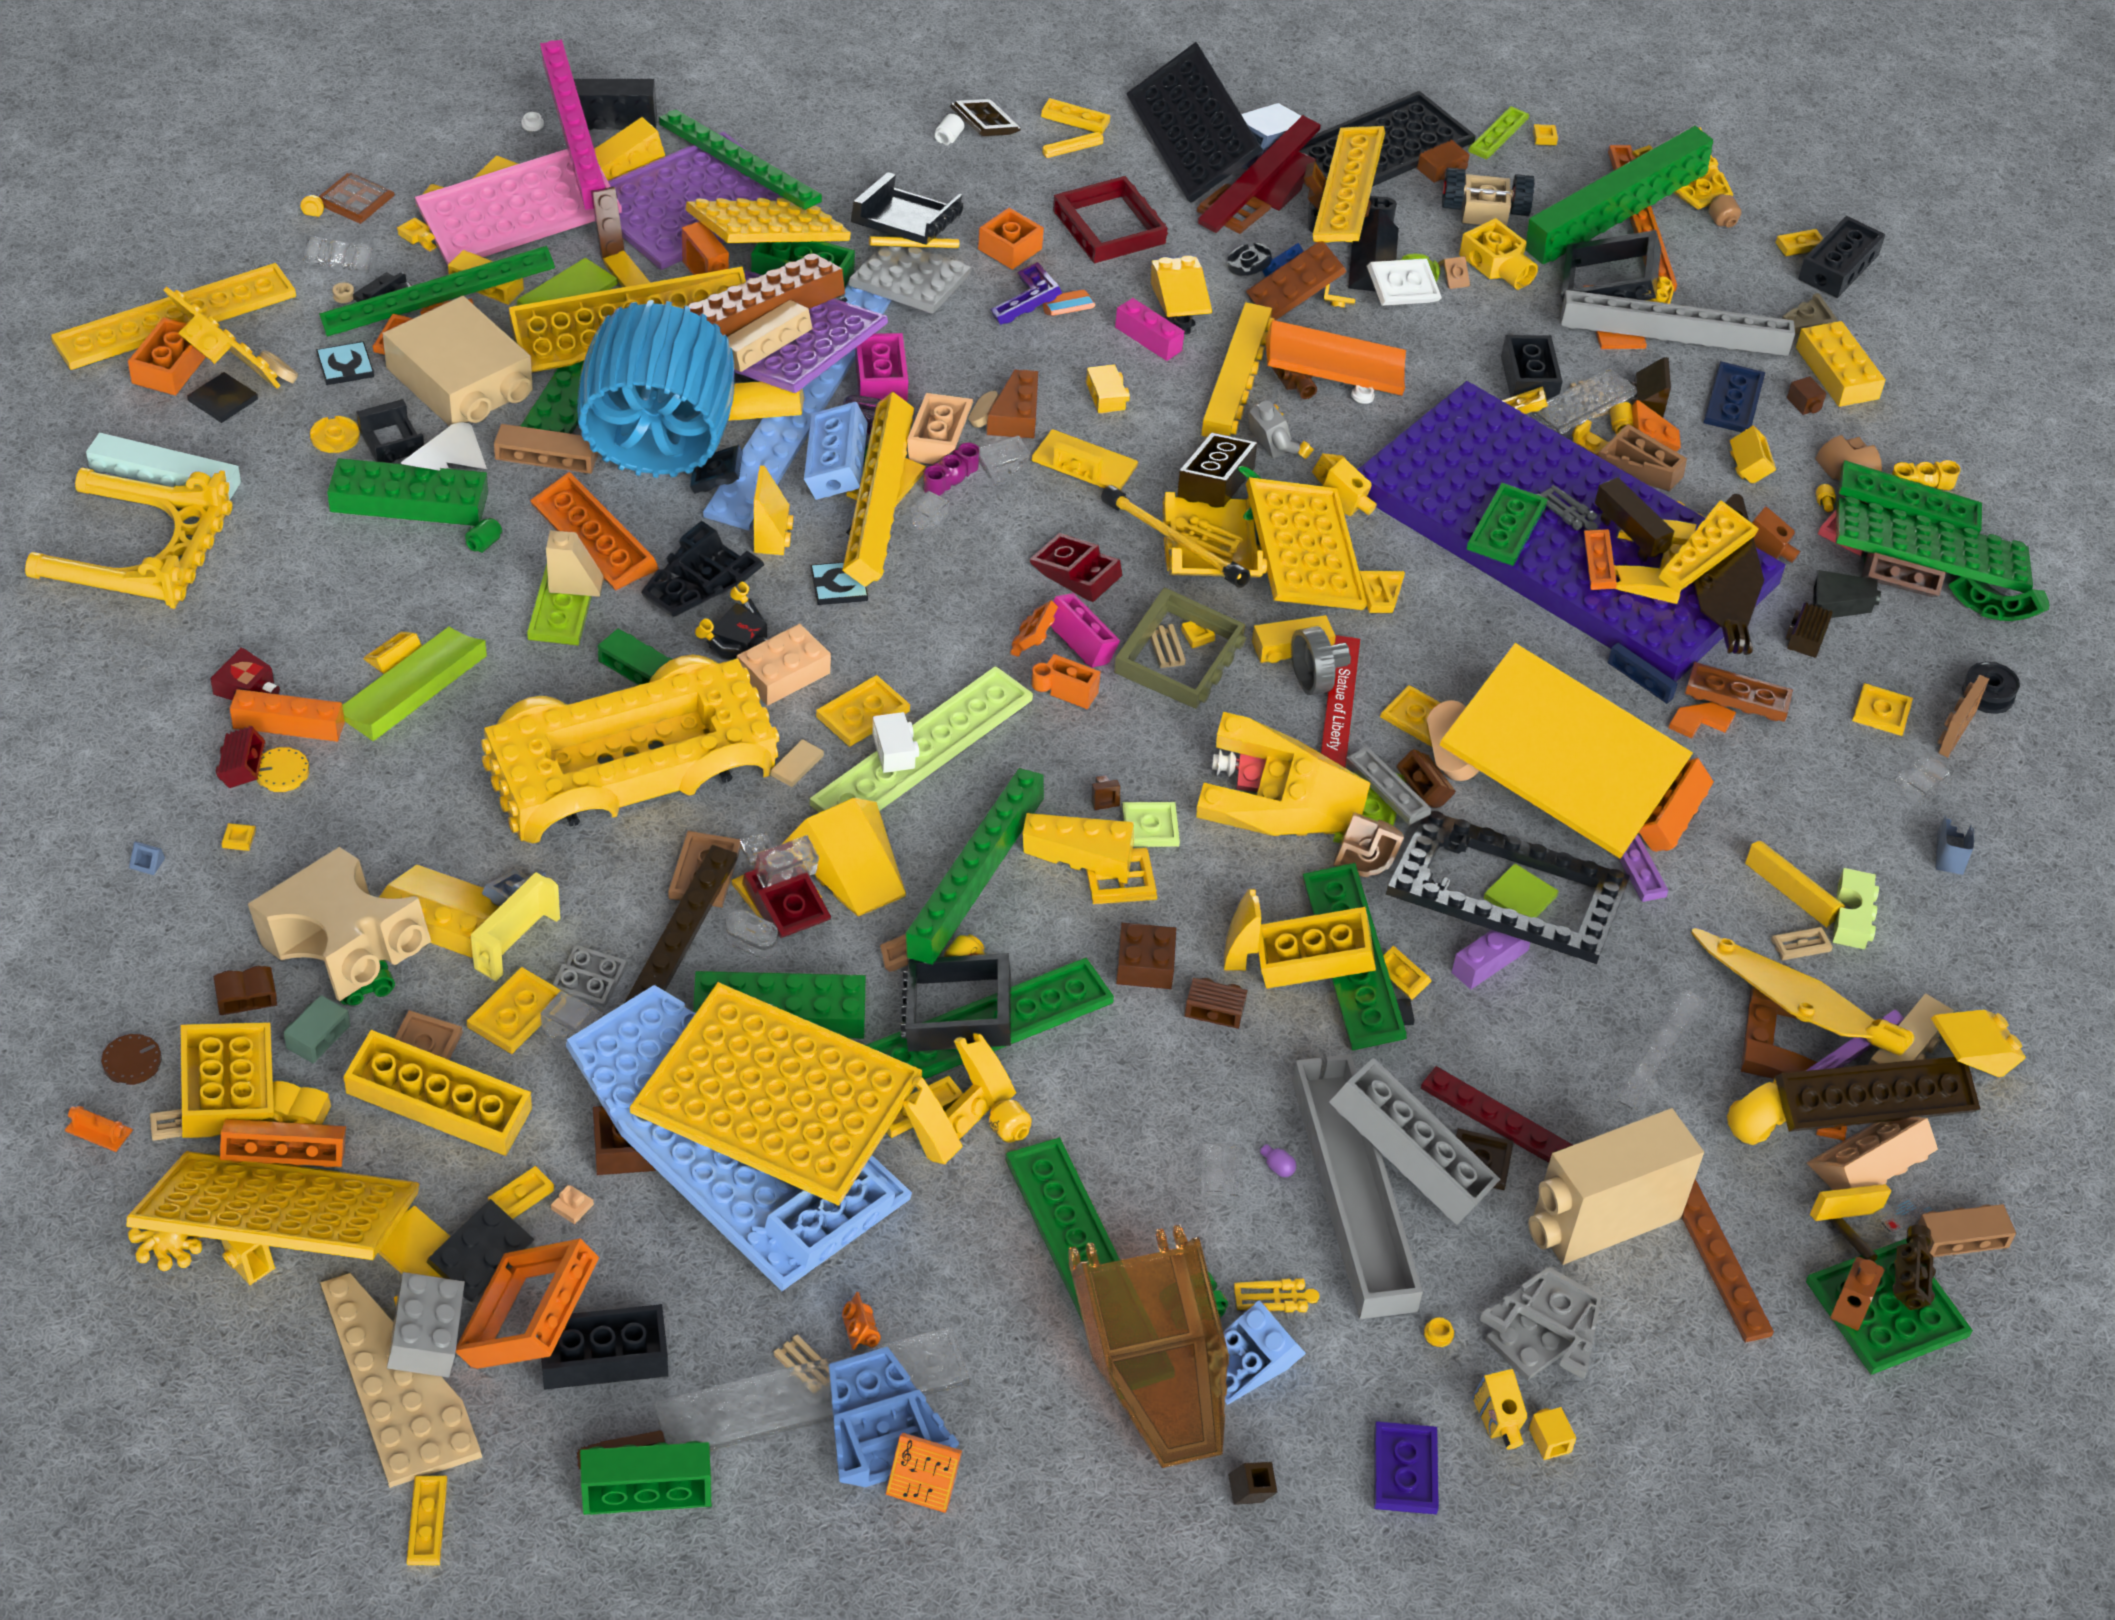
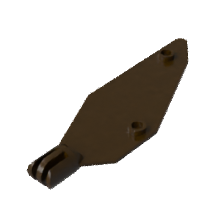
[1693,494,1764,655]

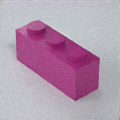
[1115,298,1185,361]
[1051,593,1120,668]

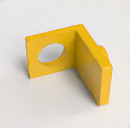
[1324,284,1355,308]

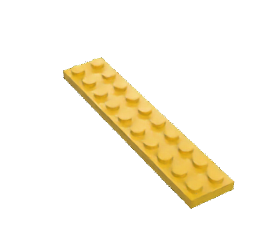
[51,263,296,370]

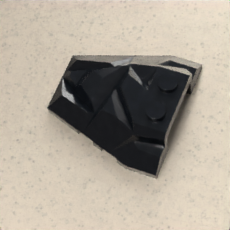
[641,520,764,617]

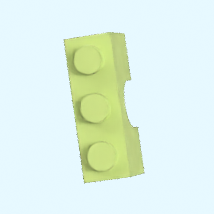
[1832,868,1879,949]

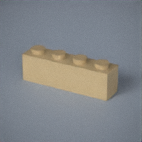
[727,300,813,372]
[1869,993,1954,1065]

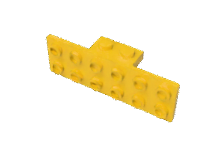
[163,286,280,389]

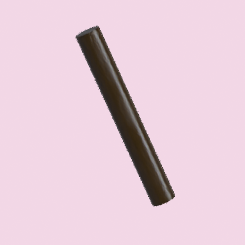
[1828,1218,1878,1262]

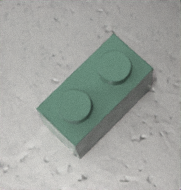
[283,995,350,1064]

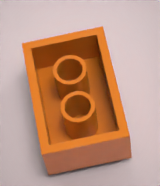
[128,317,206,396]

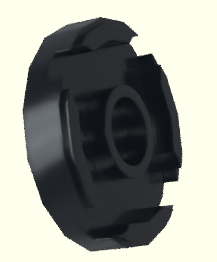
[1227,242,1272,276]

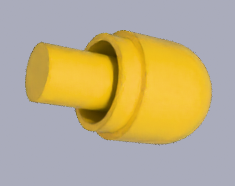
[1815,484,1836,512]

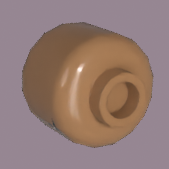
[1708,194,1741,228]

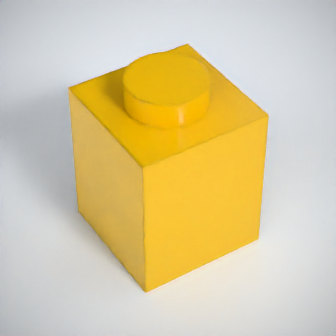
[1529,1407,1576,1460]

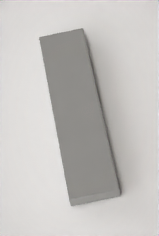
[1346,746,1431,825]

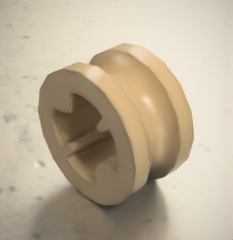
[333,282,354,303]

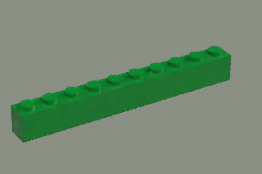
[906,768,1044,965]

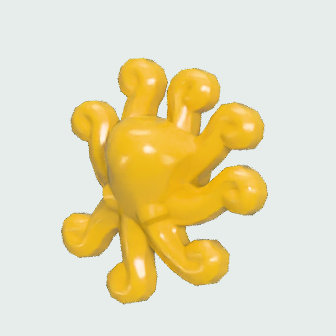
[128,1228,203,1271]

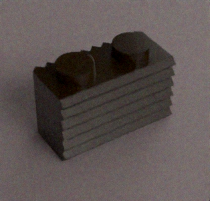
[1785,602,1833,658]

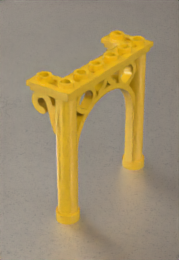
[25,467,232,609]

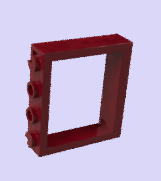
[1053,176,1168,264]

